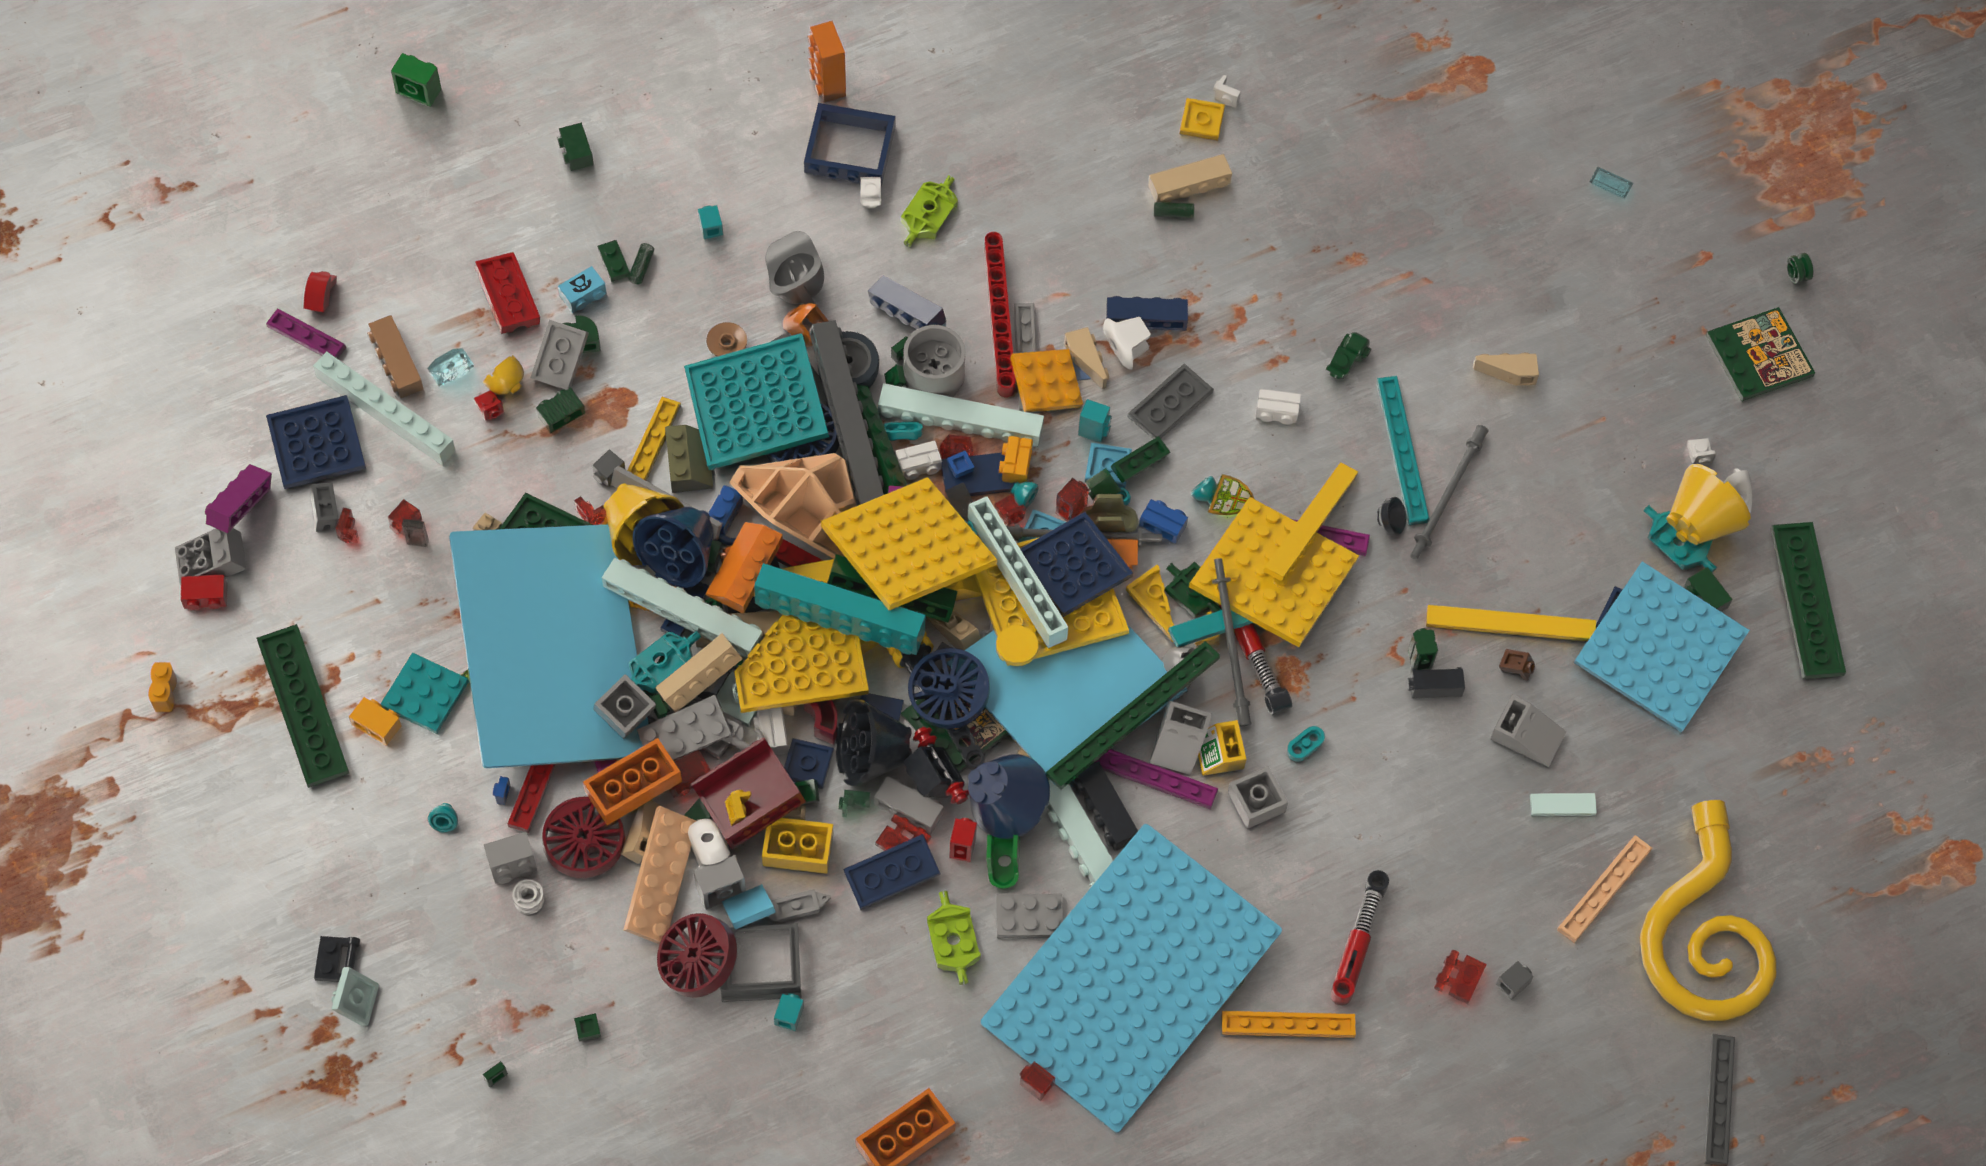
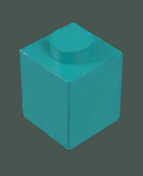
[698,205,723,239]
[774,994,804,1031]

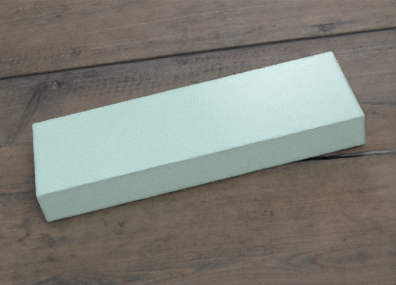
[1529,793,1597,816]

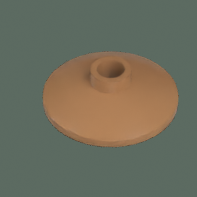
[706,322,747,357]

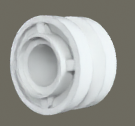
[512,879,545,914]

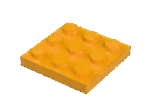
[1010,349,1083,412]

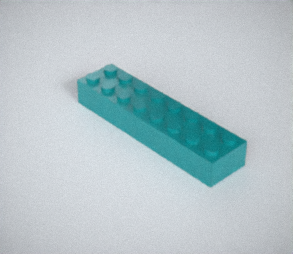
[754,563,925,655]

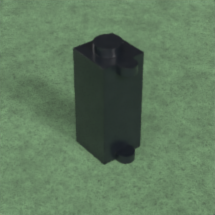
[1407,667,1465,698]

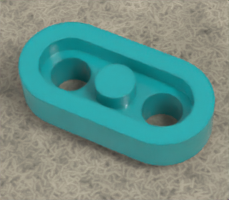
[884,422,923,441]
[1287,726,1325,762]

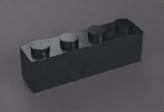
[1074,761,1138,852]

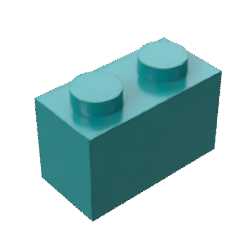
[1078,399,1112,443]

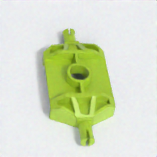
[901,175,958,247]
[927,891,981,985]

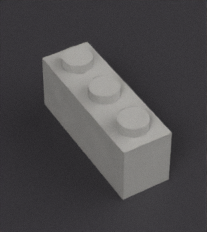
[874,776,944,835]

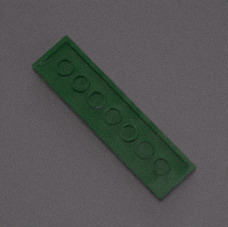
[1770,522,1846,679]
[256,624,350,788]

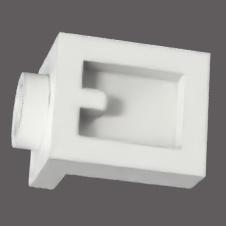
[860,177,881,208]
[1687,438,1716,466]

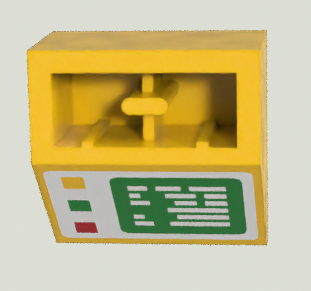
[1198,720,1246,776]

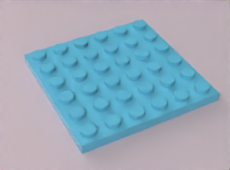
[1574,561,1750,733]

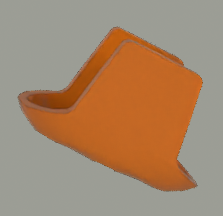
[782,303,829,348]

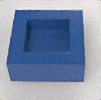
[947,451,974,478]
[493,776,511,805]

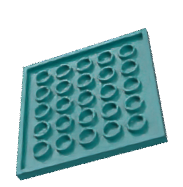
[684,333,829,470]

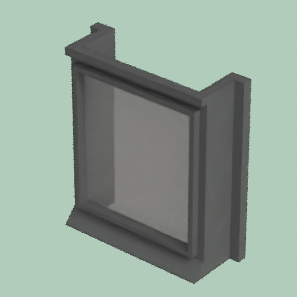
[719,923,802,1002]

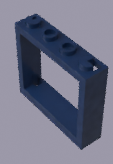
[804,103,896,186]

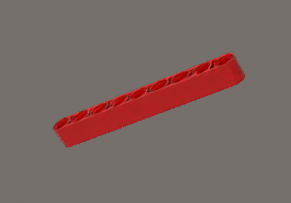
[984,232,1016,398]

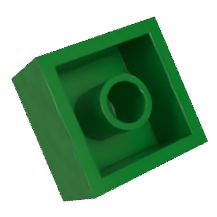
[391,53,442,107]

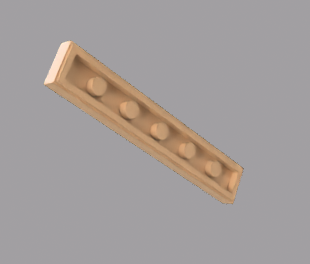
[1557,835,1652,943]

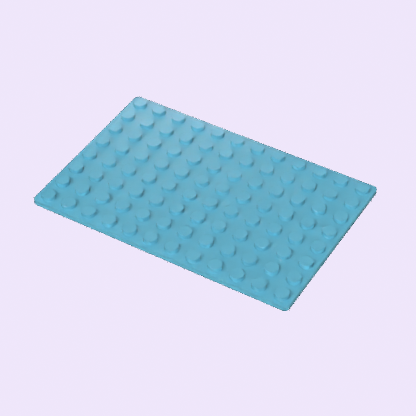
[449,524,648,768]
[981,824,1282,1133]

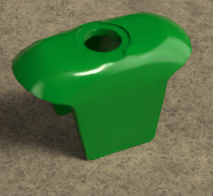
[986,835,1020,888]

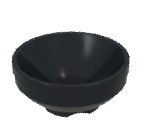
[1377,497,1406,535]

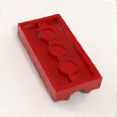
[475,252,540,334]

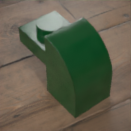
[562,315,601,353]

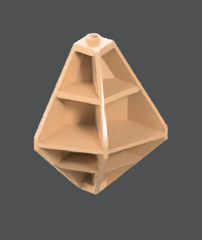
[729,453,857,559]

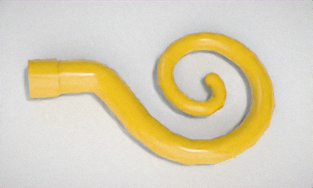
[1639,800,1776,1021]

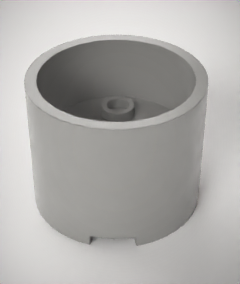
[904,325,966,397]

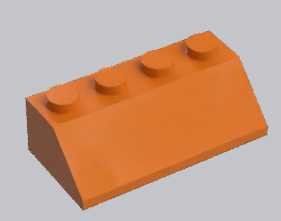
[705,522,783,614]

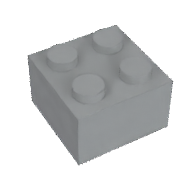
[593,674,656,739]
[1228,766,1288,829]
[484,832,537,884]
[693,855,746,910]

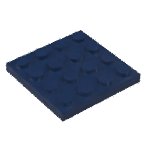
[266,395,366,489]
[1020,512,1133,617]

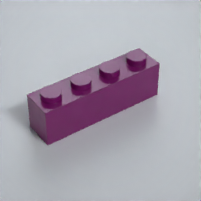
[205,464,272,533]

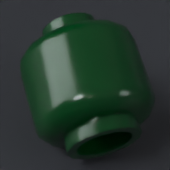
[1340,332,1371,362]

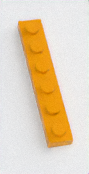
[1221,1011,1356,1038]

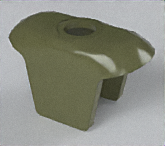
[1079,494,1138,533]

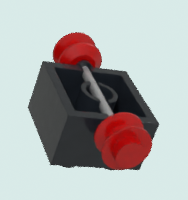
[903,727,969,805]

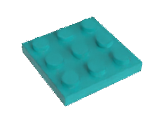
[381,652,469,734]

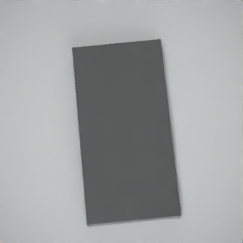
[1127,364,1214,439]

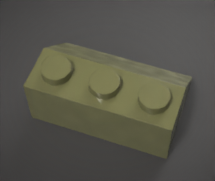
[665,425,713,493]

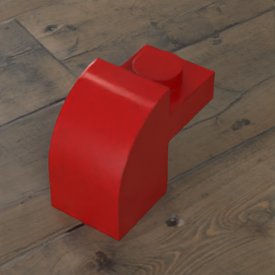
[303,271,337,312]

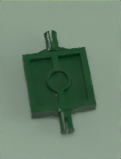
[1165,561,1222,619]

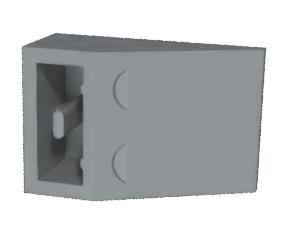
[175,528,246,585]
[1491,695,1567,767]
[1149,701,1212,775]

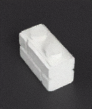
[1256,389,1301,425]
[895,441,942,480]
[753,707,789,755]

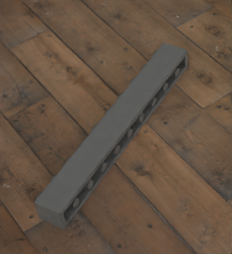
[809,320,885,506]

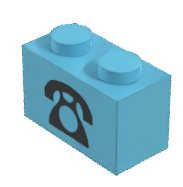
[558,266,606,313]

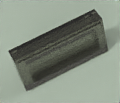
[402,519,429,547]

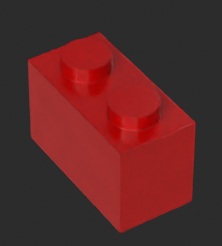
[180,575,227,610]
[949,818,977,862]

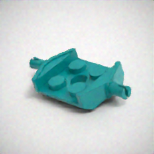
[1643,505,1717,573]
[629,631,702,694]

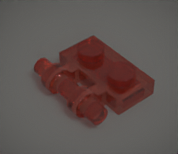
[875,814,932,851]
[1434,950,1487,1004]

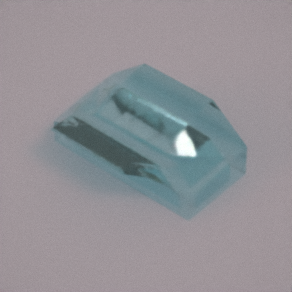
[428,348,474,386]

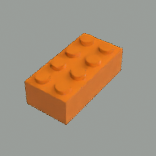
[807,21,846,103]
[583,738,682,825]
[855,1088,956,1166]

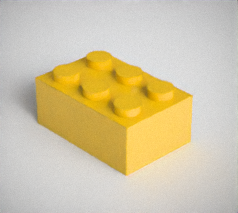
[762,818,834,874]

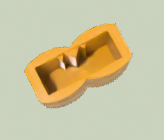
[148,662,177,712]

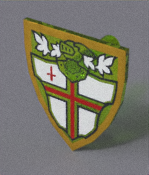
[1207,474,1254,516]

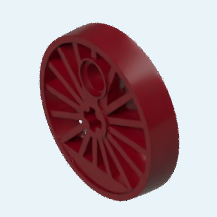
[542,796,626,878]
[657,913,737,998]

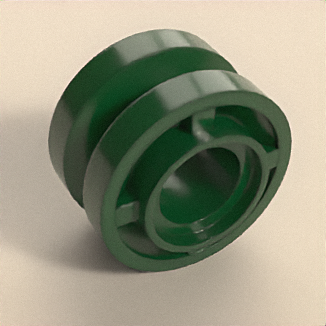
[1786,253,1814,284]

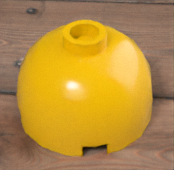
[483,355,524,395]

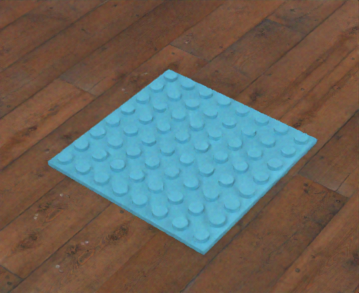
[947,624,1188,785]

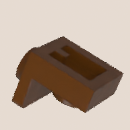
[1499,649,1535,681]

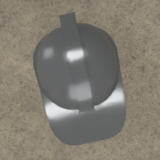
[765,231,824,304]

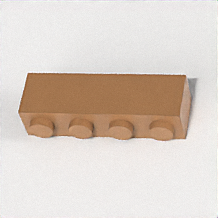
[367,315,424,398]

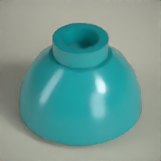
[1191,476,1217,504]
[1011,482,1039,509]
[428,803,458,832]

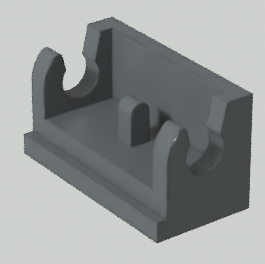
[310,483,339,532]

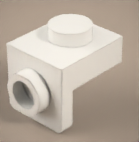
[1213,74,1241,108]

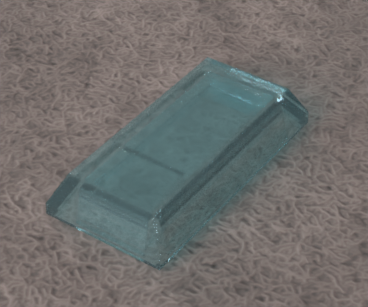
[1589,167,1633,199]

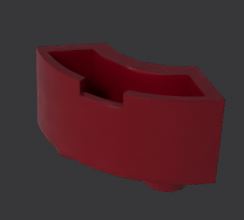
[804,700,838,745]

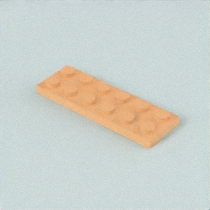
[623,806,696,944]

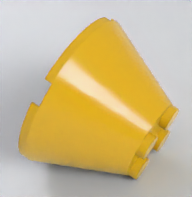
[1666,464,1751,545]
[603,483,684,565]

